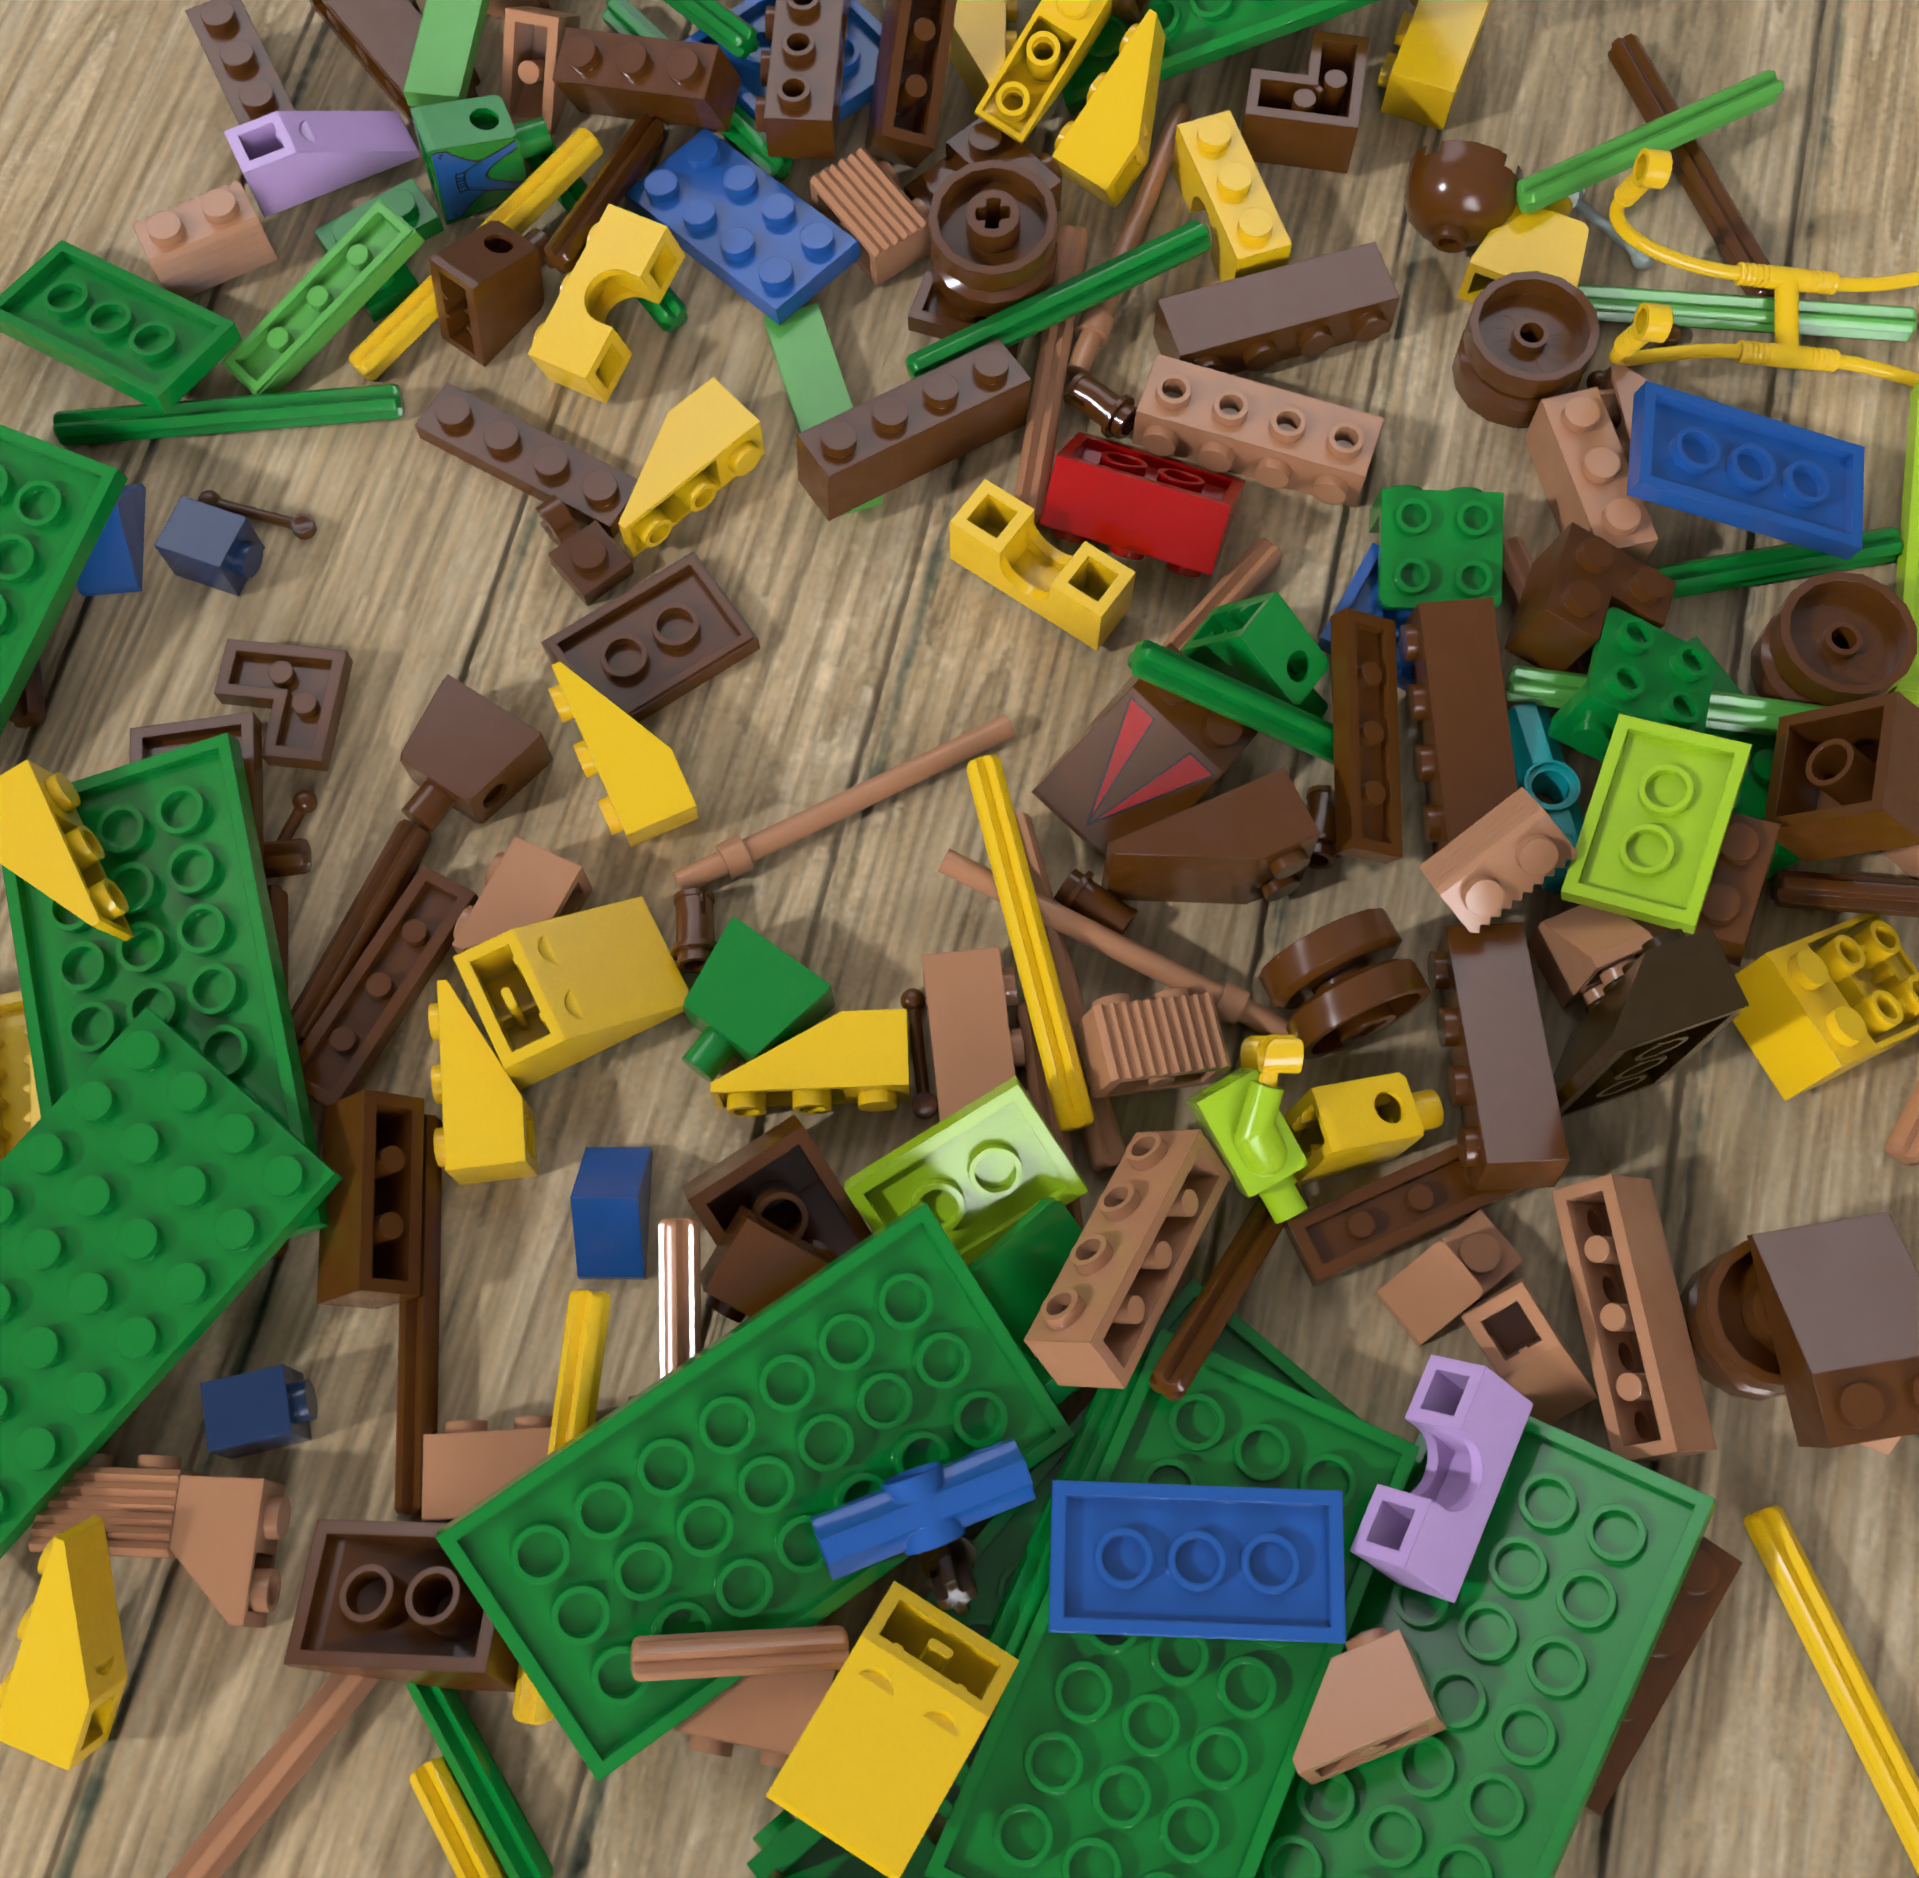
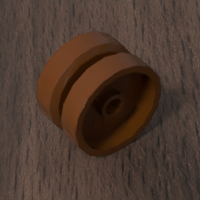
[928,159,1058,318]
[1452,271,1600,428]
[1750,571,1917,706]
[1258,908,1431,1060]
[1680,1240,1786,1401]

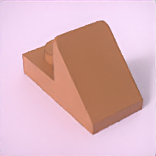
[1375,1209,1525,1346]

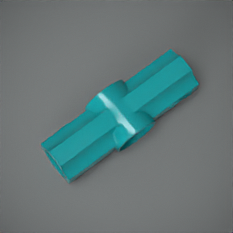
[1508,702,1583,895]

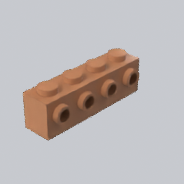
[1132,354,1384,508]
[1024,1129,1231,1389]
[1552,1174,1717,1463]

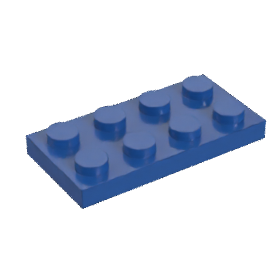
[625,129,861,325]
[1627,381,1865,560]
[1048,1480,1346,1644]

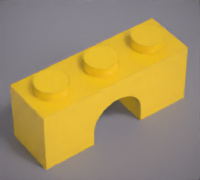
[1171,110,1292,282]
[528,204,686,404]
[950,479,1136,651]

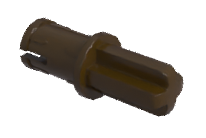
[919,1534,978,1615]

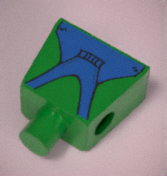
[410,94,553,225]

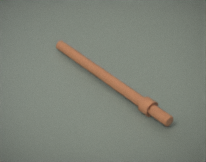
[1067,102,1191,378]
[673,714,1015,890]
[938,848,1290,1036]

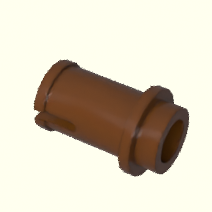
[1063,370,1137,439]
[1306,785,1342,869]
[1054,868,1138,935]
[670,888,717,974]

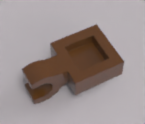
[535,495,635,606]

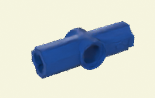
[810,1438,1036,1580]

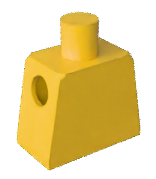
[1457,197,1589,303]
[1283,1072,1444,1185]

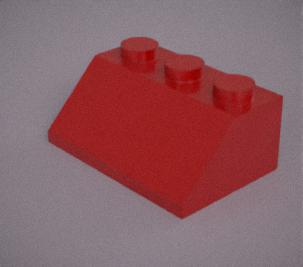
[1039,432,1246,577]

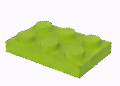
[1561,714,1752,934]
[844,1075,1088,1266]

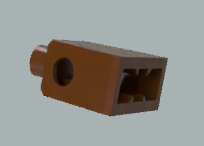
[429,221,550,367]
[400,674,553,833]

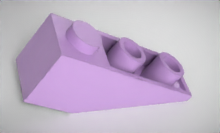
[224,111,420,218]

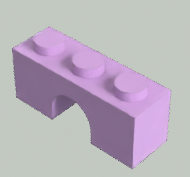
[1349,1354,1533,1603]

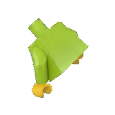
[1185,1034,1311,1224]

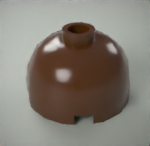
[1404,140,1523,253]

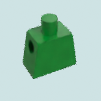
[1180,591,1329,718]
[682,917,835,1082]

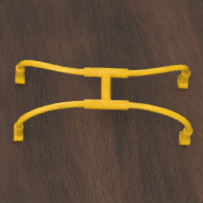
[1609,148,1919,387]

